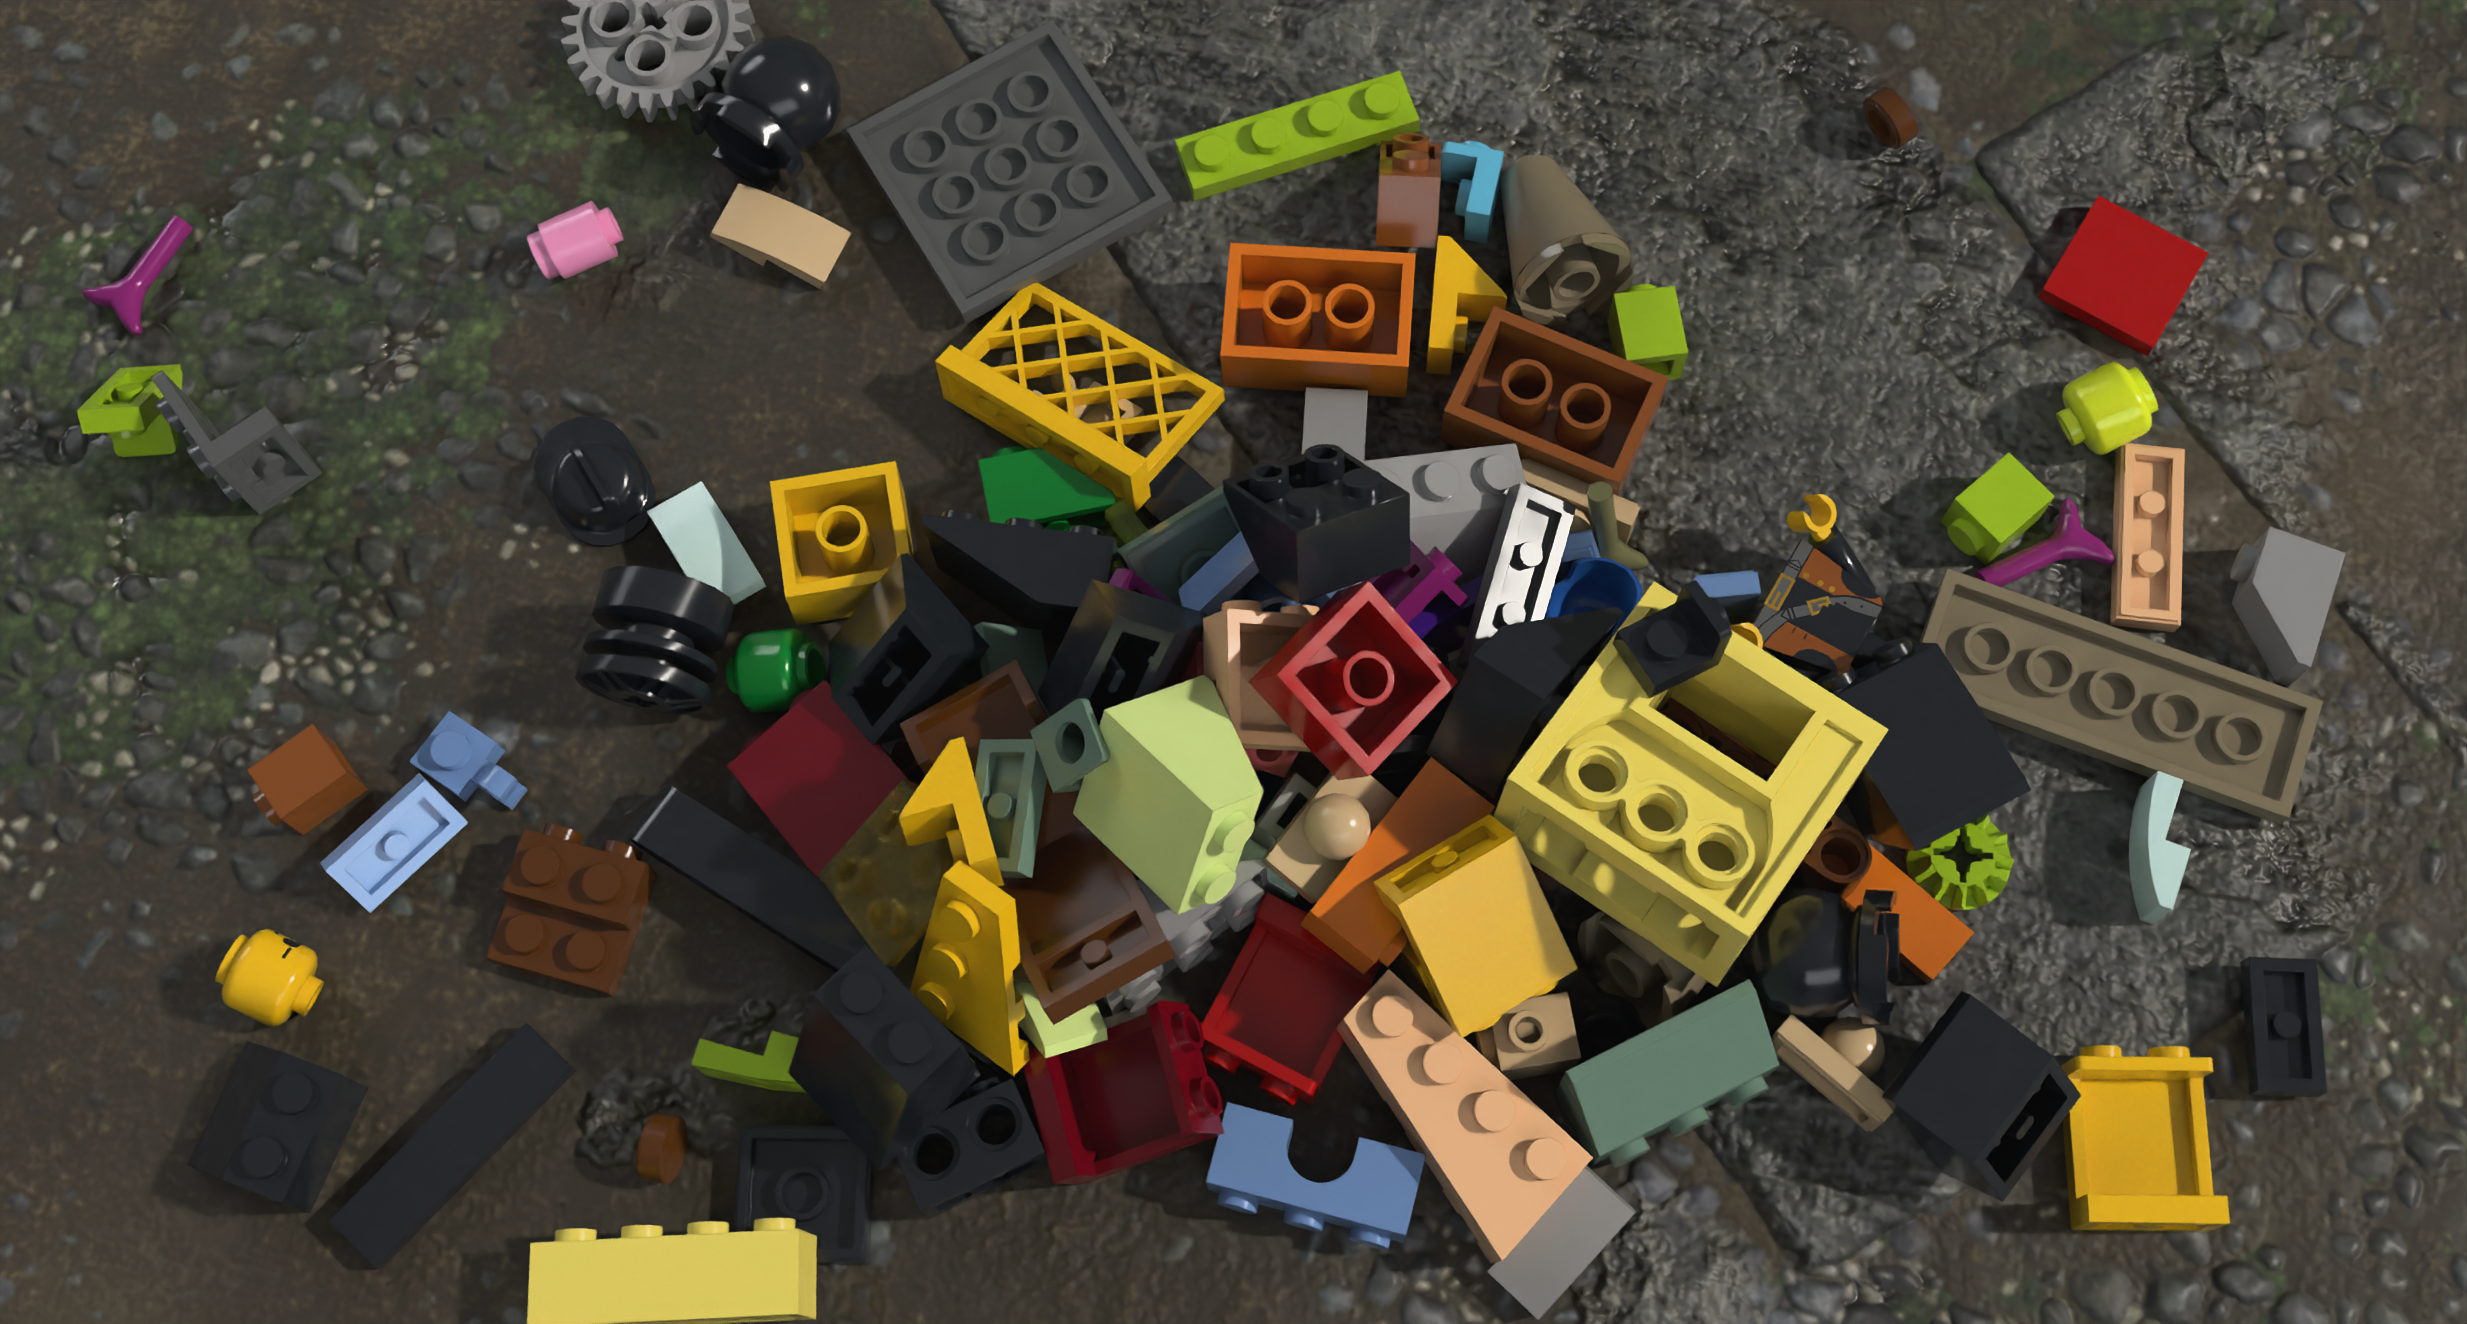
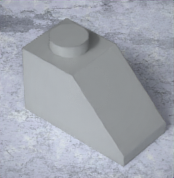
[2230,526,2346,687]

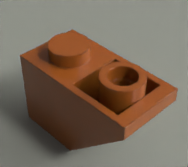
[1375,133,1441,248]

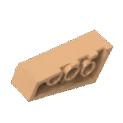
[1336,969,1593,1264]

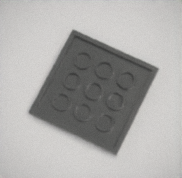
[846,19,1173,324]

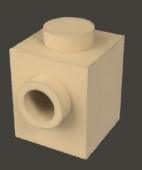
[1475,992,1581,1080]

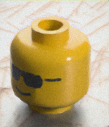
[215,929,324,1027]

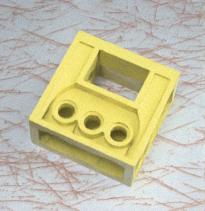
[1494,581,1889,987]

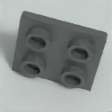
[151,370,323,515]

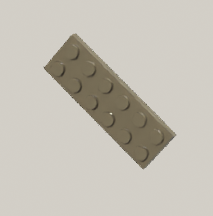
[1920,568,2323,825]

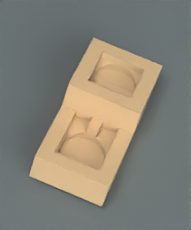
[710,183,851,289]

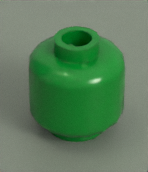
[726,628,827,714]

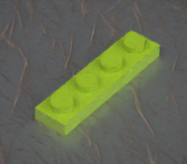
[1175,71,1420,201]

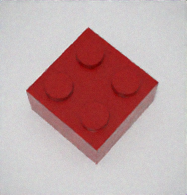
[1249,581,1459,780]

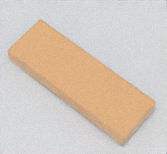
[2110,443,2185,632]

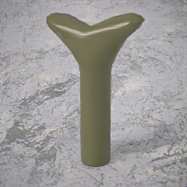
[1587,482,1648,570]

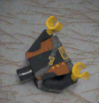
[1730,494,1888,683]

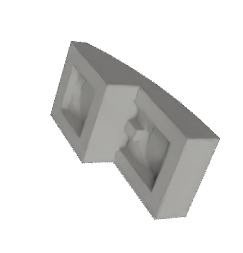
[1487,1165,1636,1320]

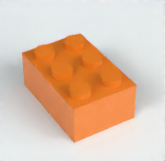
[1220,243,1416,398]

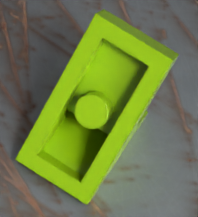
[77,364,183,457]

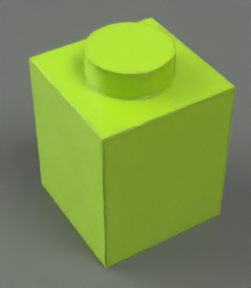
[1607,284,1688,380]
[1941,452,2055,566]

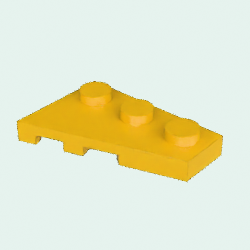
[910,860,1029,1076]

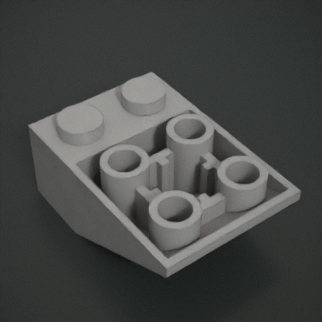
[1101,858,1268,1016]

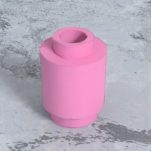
[527,201,624,280]

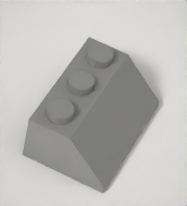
[1348,443,1527,597]

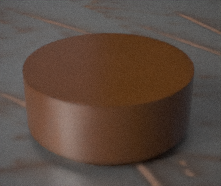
[1862,87,1918,149]
[636,1113,687,1184]

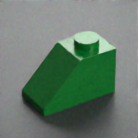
[978,446,1120,531]

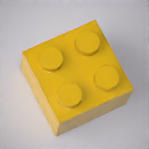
[770,461,915,626]

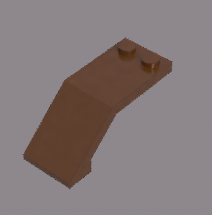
[900,660,1176,1025]

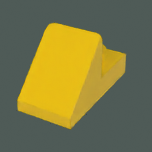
[1426,235,1507,375]
[899,737,1004,887]

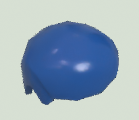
[1544,558,1642,636]

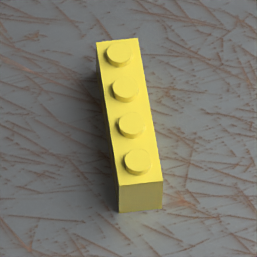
[527,1218,817,1324]

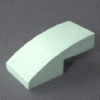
[647,481,766,604]
[2129,771,2191,925]

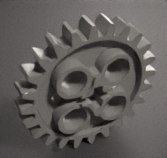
[561,0,755,122]

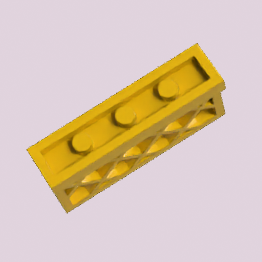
[935,282,1225,513]

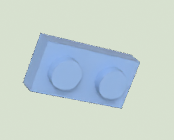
[320,773,468,913]

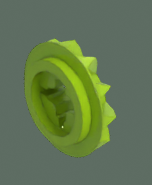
[1905,814,2015,910]

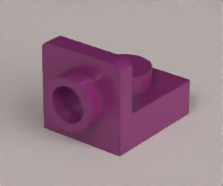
[1362,540,1470,624]

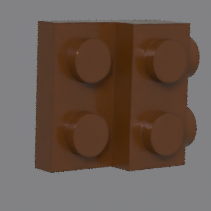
[486,823,658,998]

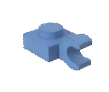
[409,711,528,810]

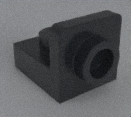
[1613,580,1732,699]

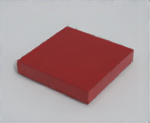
[2037,195,2209,357]

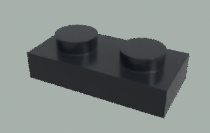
[2240,957,2327,1097]

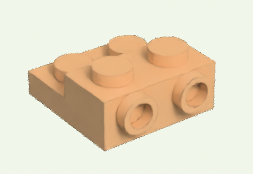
[1203,600,1320,752]

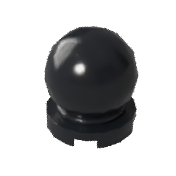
[689,35,841,192]
[1740,887,1900,1025]

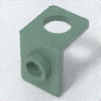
[1030,698,1109,793]

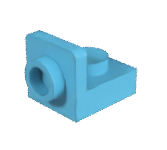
[1441,141,1504,244]

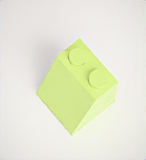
[1073,675,1264,915]

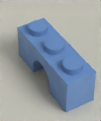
[1206,1102,1426,1250]

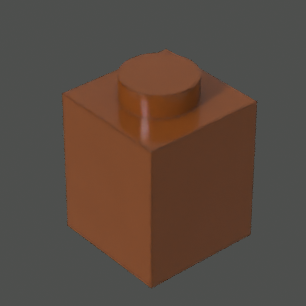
[247,724,368,835]

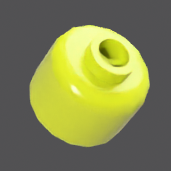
[2056,362,2159,455]

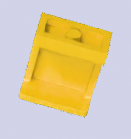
[1373,814,1578,1038]
[2061,1045,2230,1232]

